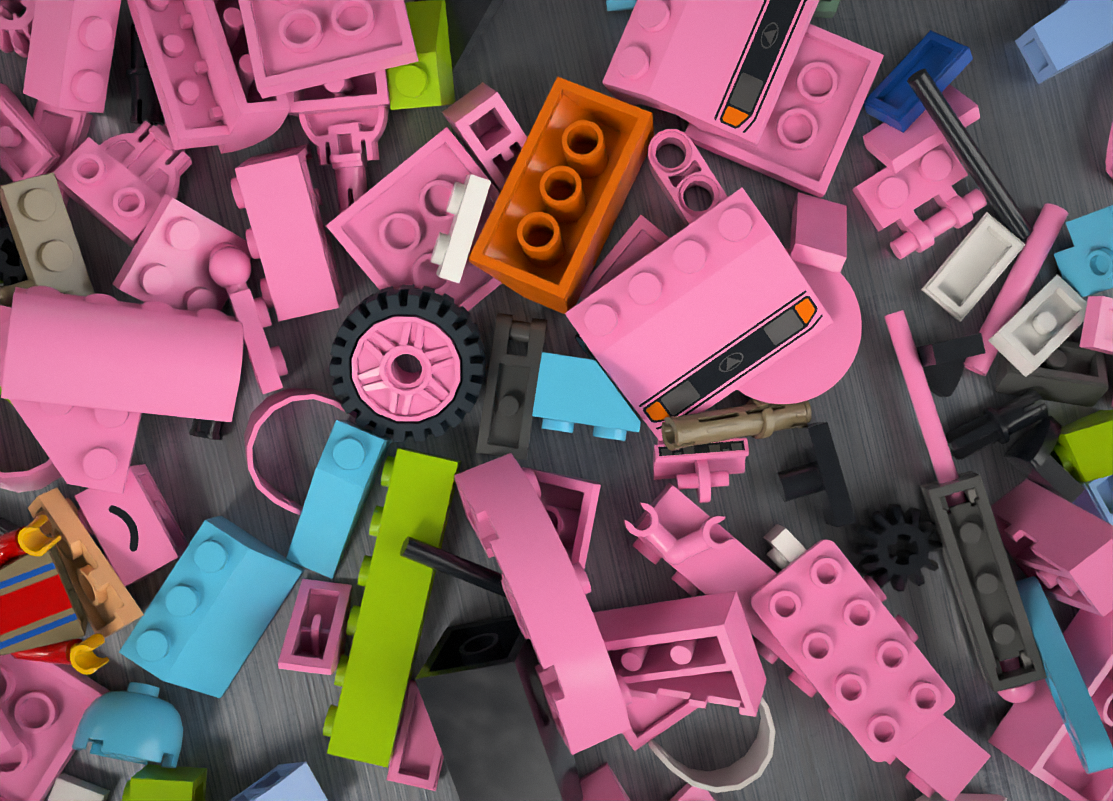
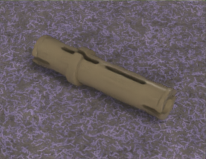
[661,399,812,451]

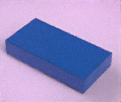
[863,30,973,133]

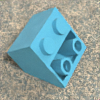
[532,352,641,441]

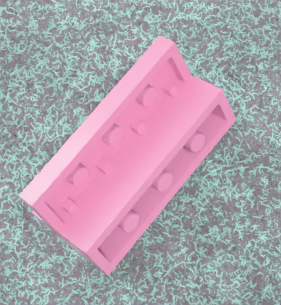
[127,0,291,154]
[1,286,243,422]

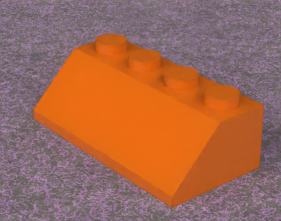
[468,76,654,314]

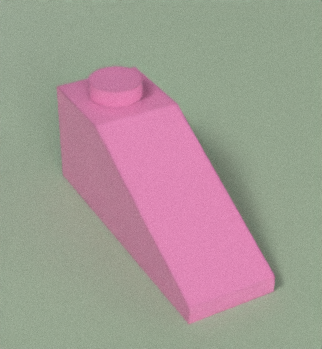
[442,82,527,193]

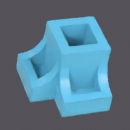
[1054,205,1113,297]

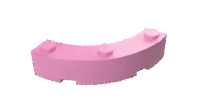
[454,453,632,755]

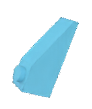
[286,420,392,579]

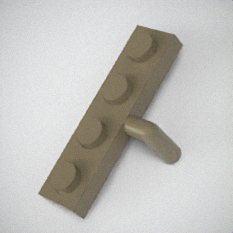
[0,172,95,307]

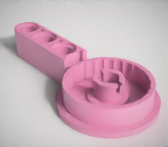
[648,129,862,404]

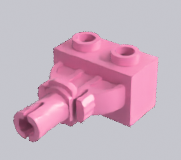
[286,69,391,214]
[54,121,192,249]

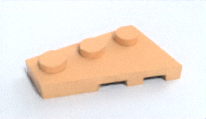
[28,488,144,639]

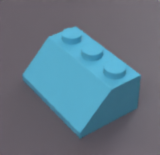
[119,515,305,698]

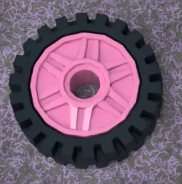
[329,285,486,442]

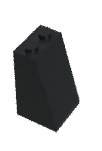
[415,615,583,801]

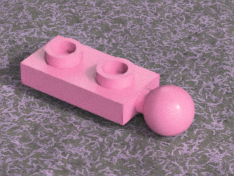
[209,247,288,394]

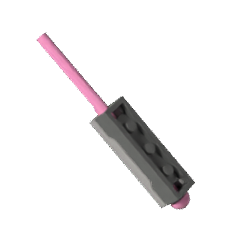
[884,310,1047,703]

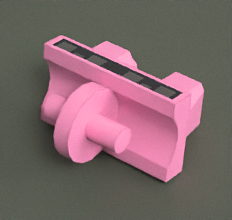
[652,438,749,503]

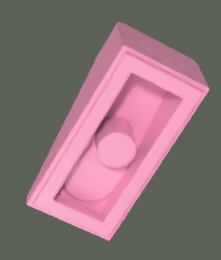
[0,83,61,182]

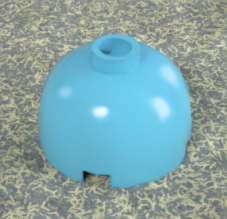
[72,682,183,768]

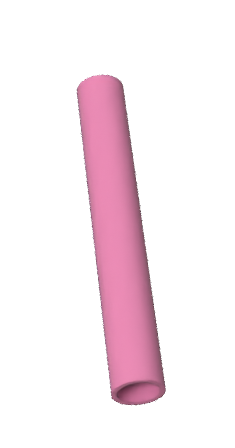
[963,203,1069,376]

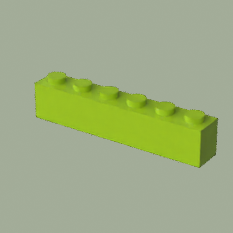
[323,447,462,768]

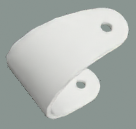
[648,697,776,793]

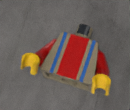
[0,514,109,675]

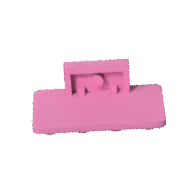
[749,539,955,762]

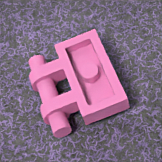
[852,141,987,259]

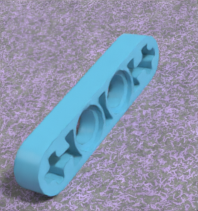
[1015,576,1113,774]

